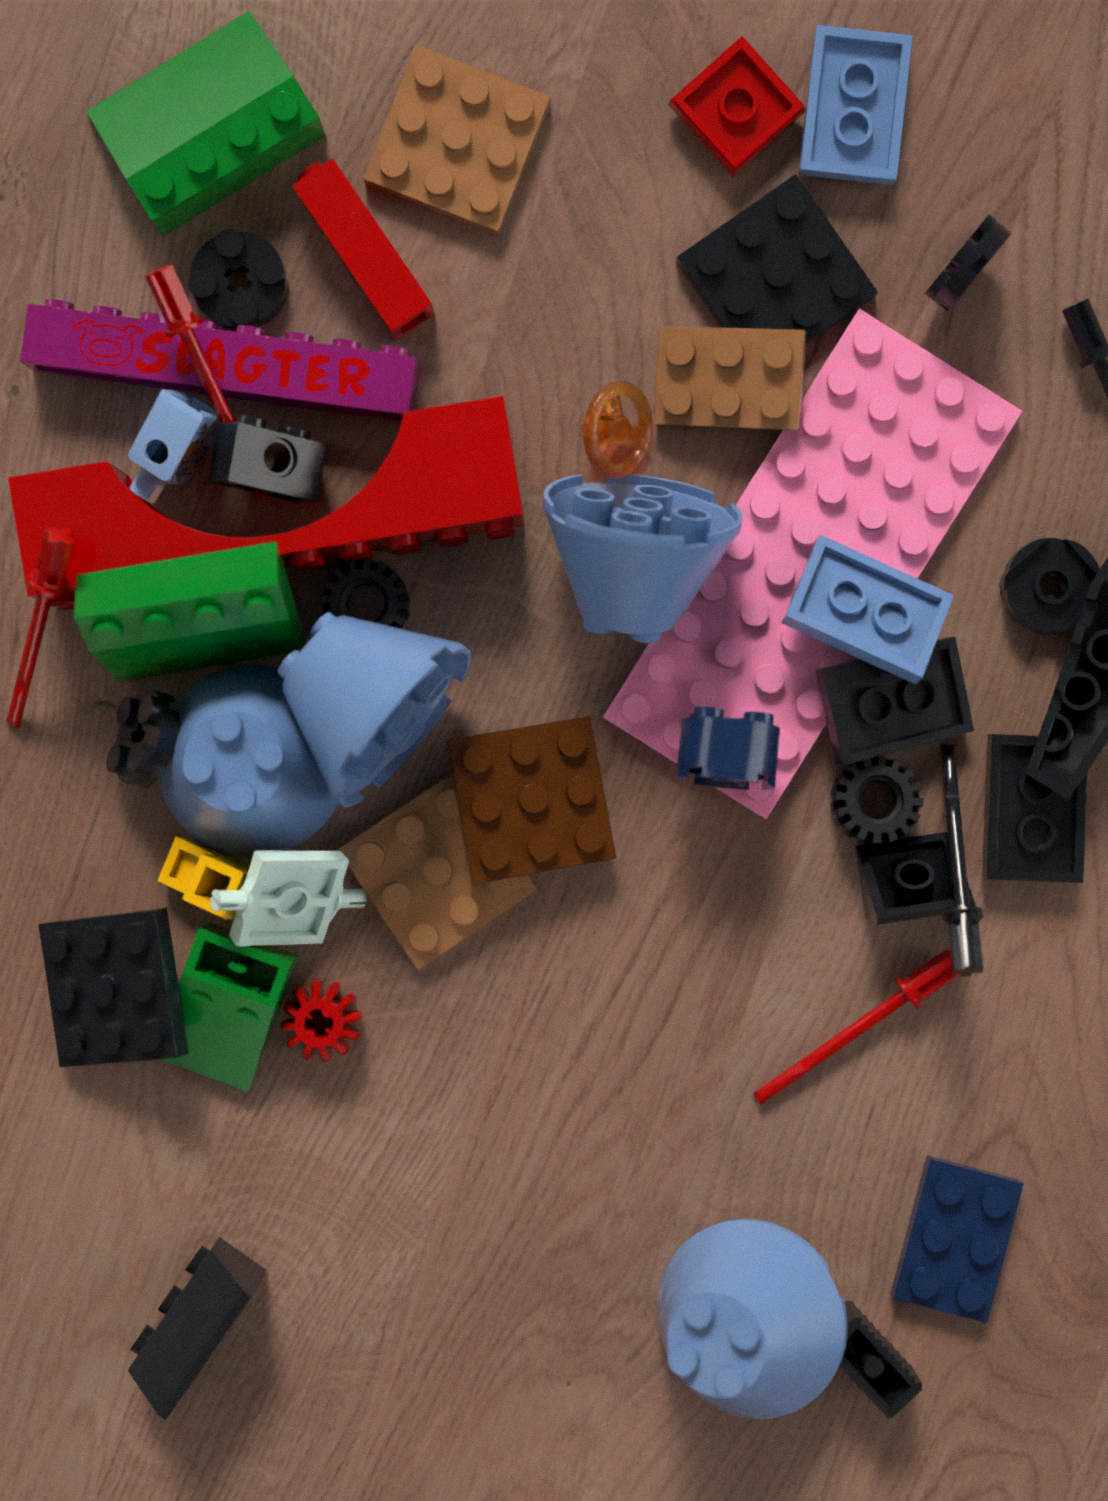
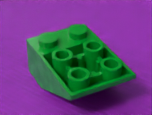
[160,922,299,1092]

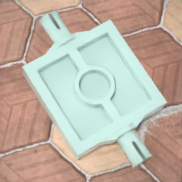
[210,851,367,946]

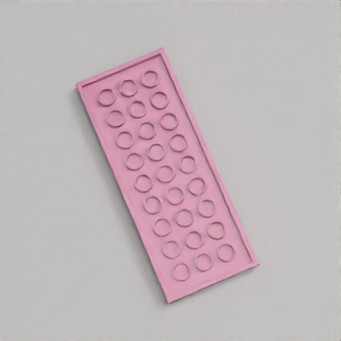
[603,309,1022,819]

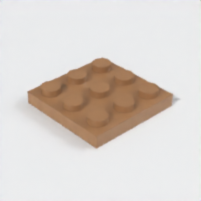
[363,44,550,236]
[338,774,538,970]

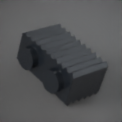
[840,1301,922,1419]

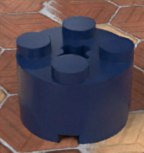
[676,707,780,790]

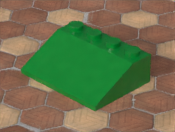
[86,11,326,236]
[75,542,307,682]

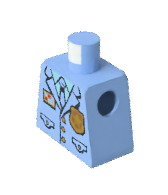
[128,389,220,503]

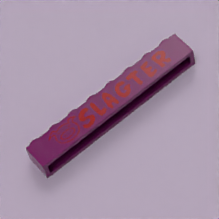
[20,299,420,422]

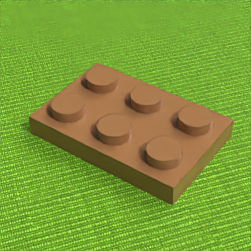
[653,326,806,431]

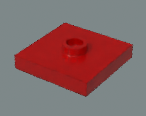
[669,36,806,177]

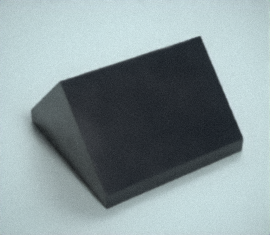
[856,832,975,925]

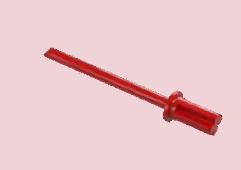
[145,264,267,498]
[6,526,75,729]
[753,948,960,1105]

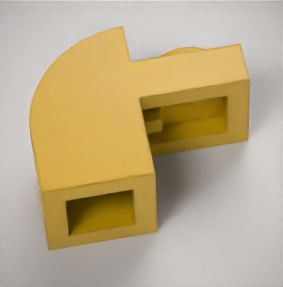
[157,836,250,919]

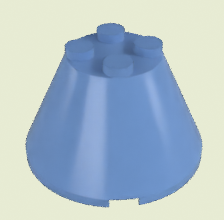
[543,473,743,643]
[278,612,471,807]
[156,665,339,857]
[657,1218,847,1419]

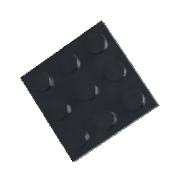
[676,174,878,346]
[38,907,189,1067]

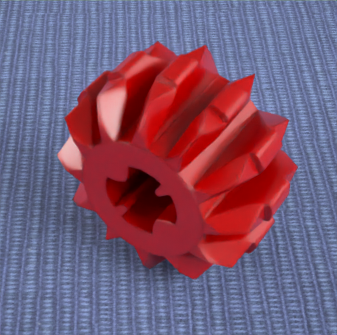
[280,979,363,1063]

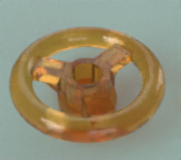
[582,381,653,479]

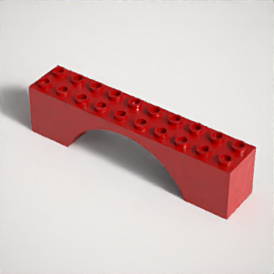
[8,395,525,610]

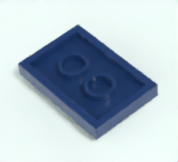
[890,1155,1024,1324]

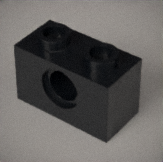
[209,415,327,503]

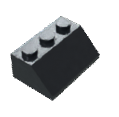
[128,1237,267,1420]

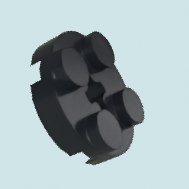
[925,214,1011,311]
[189,229,288,330]
[999,538,1100,635]
[106,689,180,788]

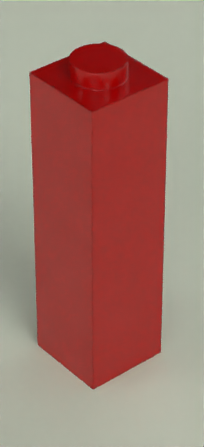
[292,158,435,341]

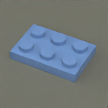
[798,25,913,186]
[781,534,954,684]

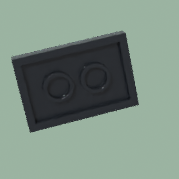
[815,637,974,765]
[982,734,1088,883]

